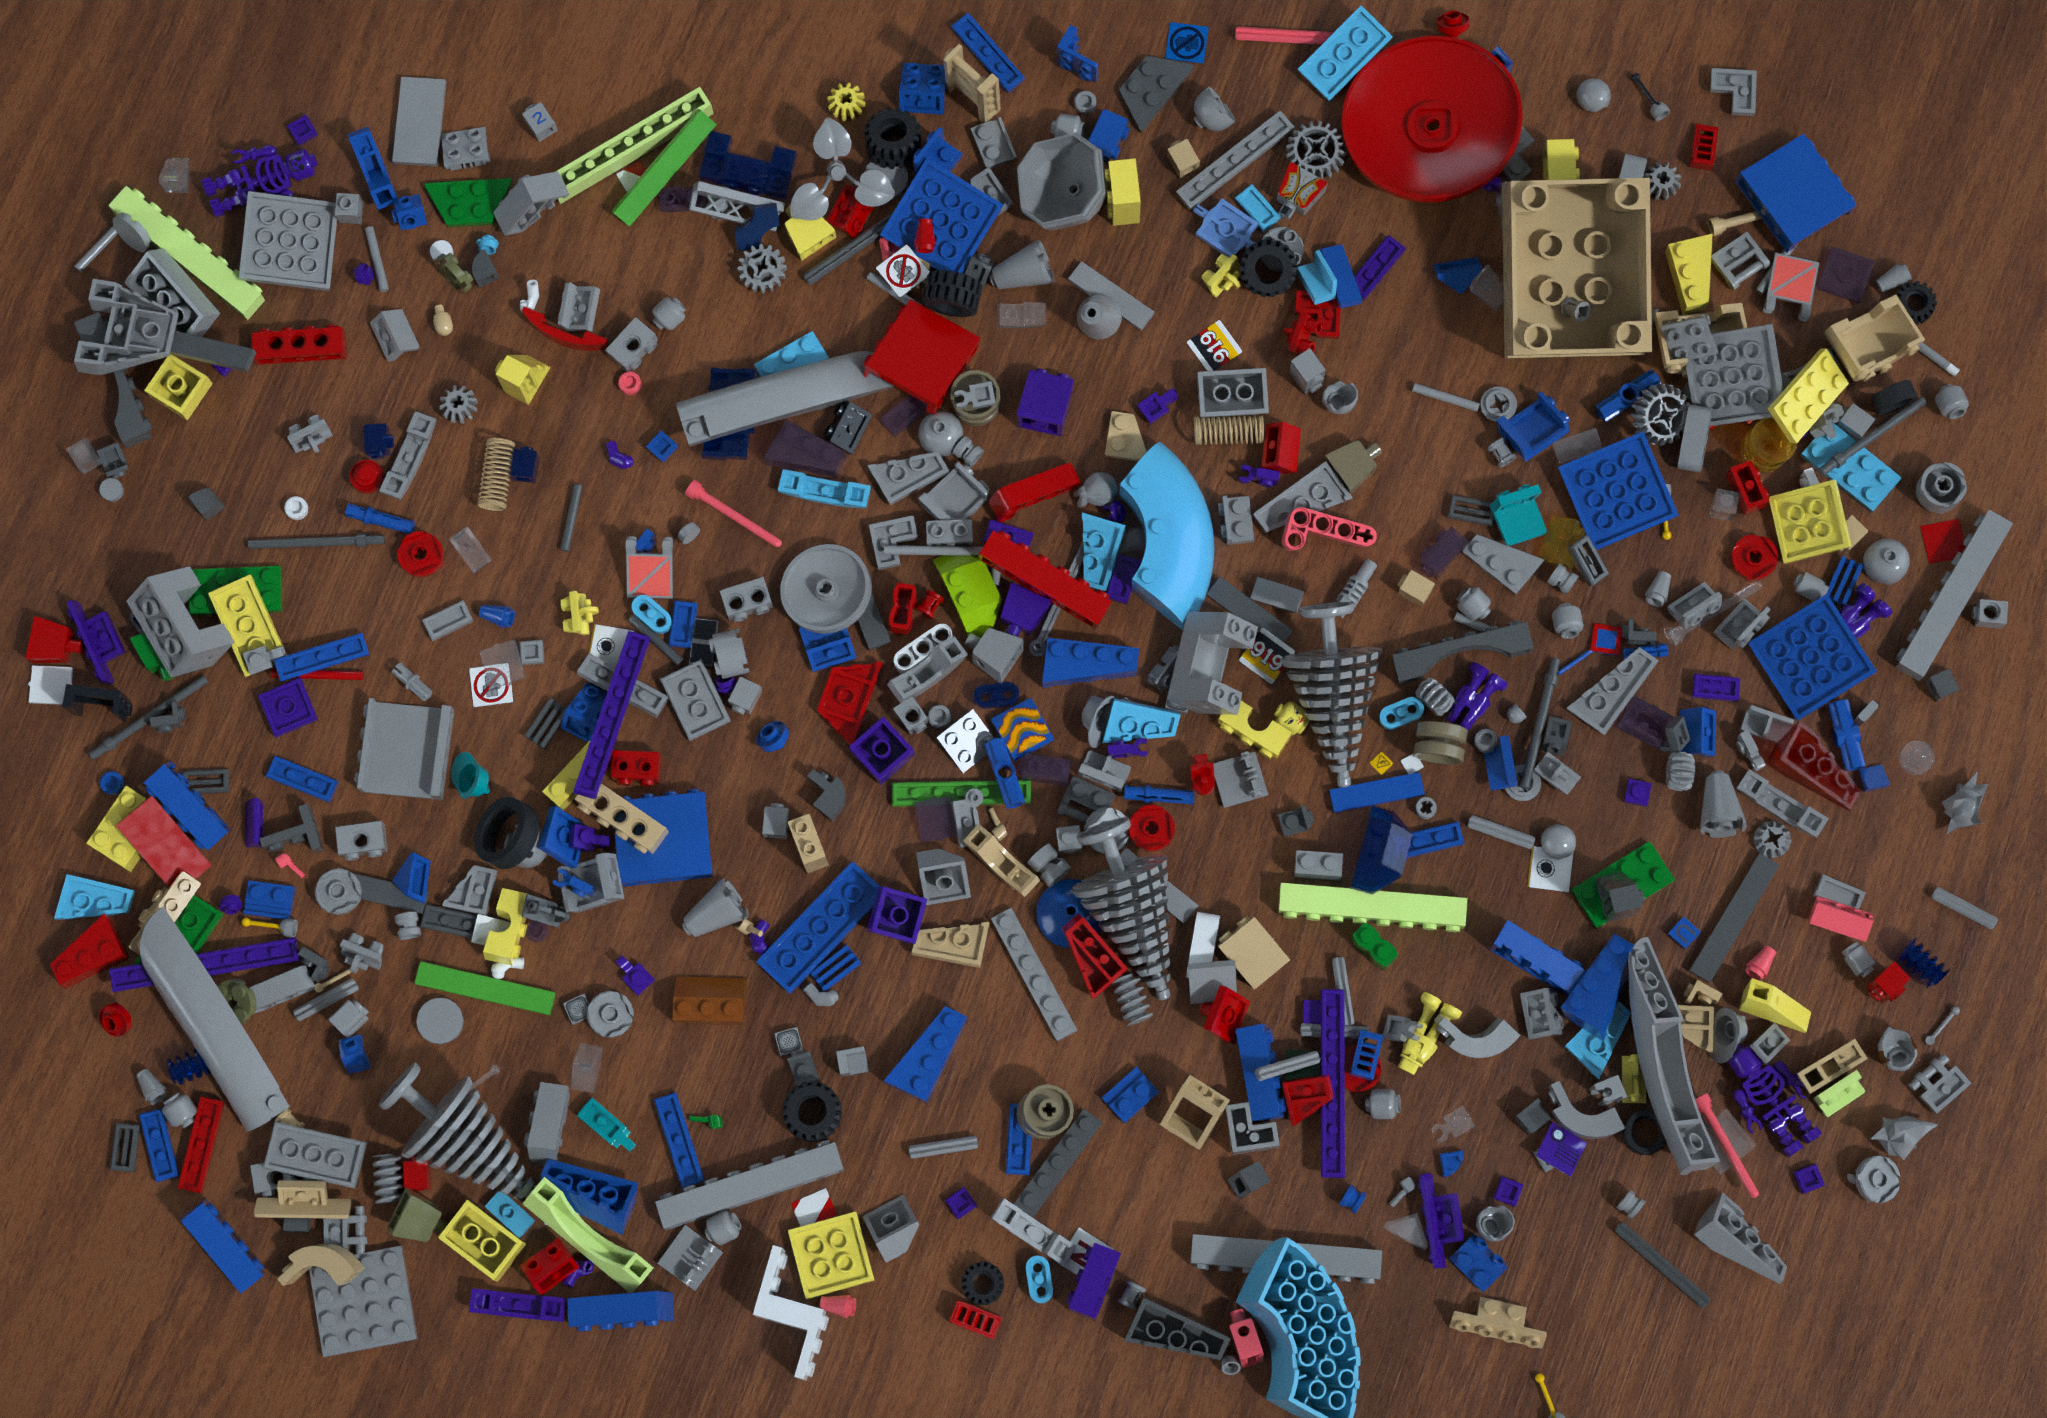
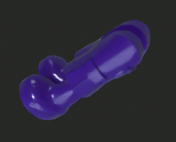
[1839,583,1893,639]
[1446,662,1508,730]

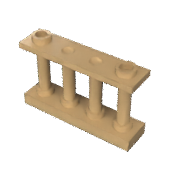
[943,44,1001,123]

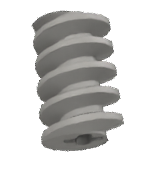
[1111,974,1153,1026]
[372,1154,404,1204]

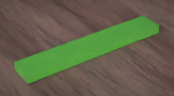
[612,109,717,227]
[892,780,1031,807]
[414,961,556,1016]

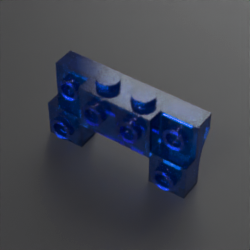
[699,131,797,200]
[702,368,756,461]

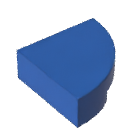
[1439,1150,1463,1178]

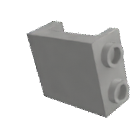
[918,462,990,521]
[558,853,625,913]

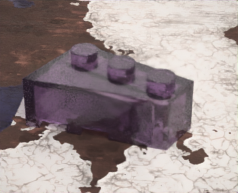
[764,419,847,478]

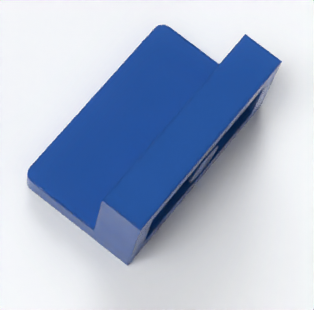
[1680,707,1716,757]
[1484,735,1518,791]

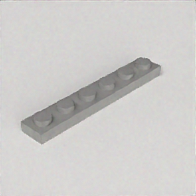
[1176,111,1294,211]
[991,908,1077,1042]

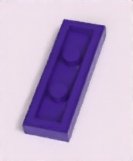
[1354,235,1406,301]

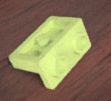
[1813,1070,1865,1117]

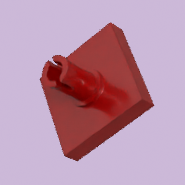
[1200,985,1250,1045]

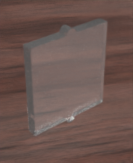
[479,640,526,690]

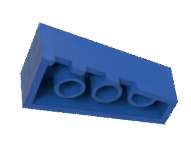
[1042,638,1139,688]
[144,760,231,851]
[1490,920,1587,996]
[1561,934,1634,1041]
[540,1159,638,1235]

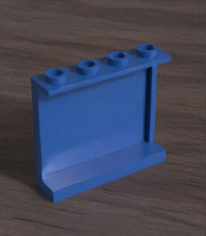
[1734,134,1856,253]
[615,789,714,887]

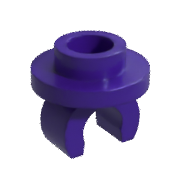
[1102,501,1126,523]

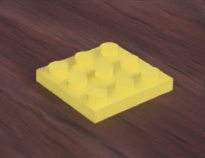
[1769,480,1852,564]
[788,1212,875,1300]

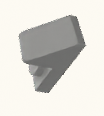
[1749,1023,1790,1064]

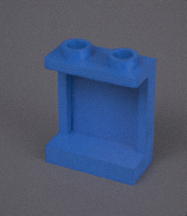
[1496,391,1570,462]

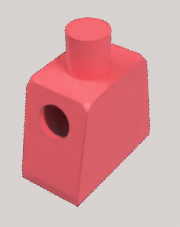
[1229,1309,1264,1369]

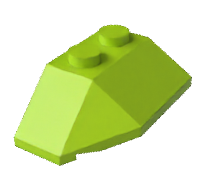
[933,555,1002,638]

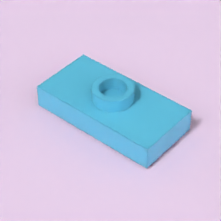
[485,1191,536,1238]

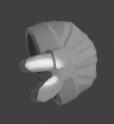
[1073,472,1118,507]

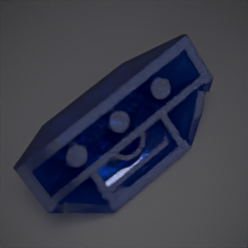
[1350,806,1413,895]

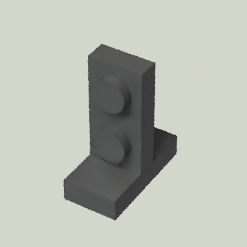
[259,804,325,853]

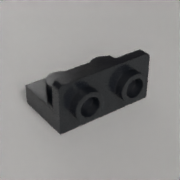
[823,401,872,455]

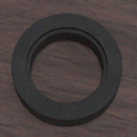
[474,797,539,869]

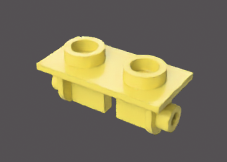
[1622,1054,1646,1103]

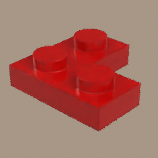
[1295,290,1341,339]

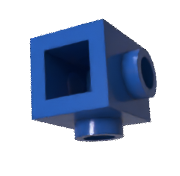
[391,194,427,231]

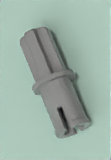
[392,662,433,701]

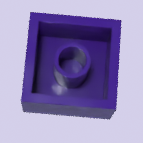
[849,717,915,785]
[866,886,928,944]

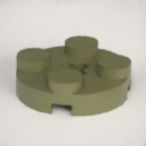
[434,253,474,294]
[217,979,256,1025]

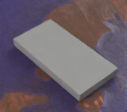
[392,77,447,167]
[263,1122,367,1189]

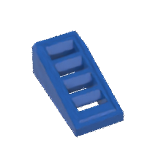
[1350,1030,1384,1081]

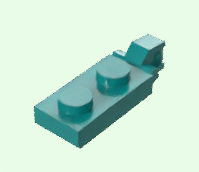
[576,1097,636,1152]

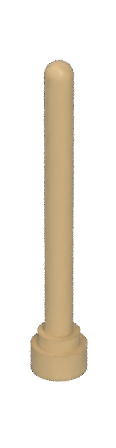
[1708,211,1761,236]

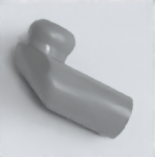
[803,983,838,1006]

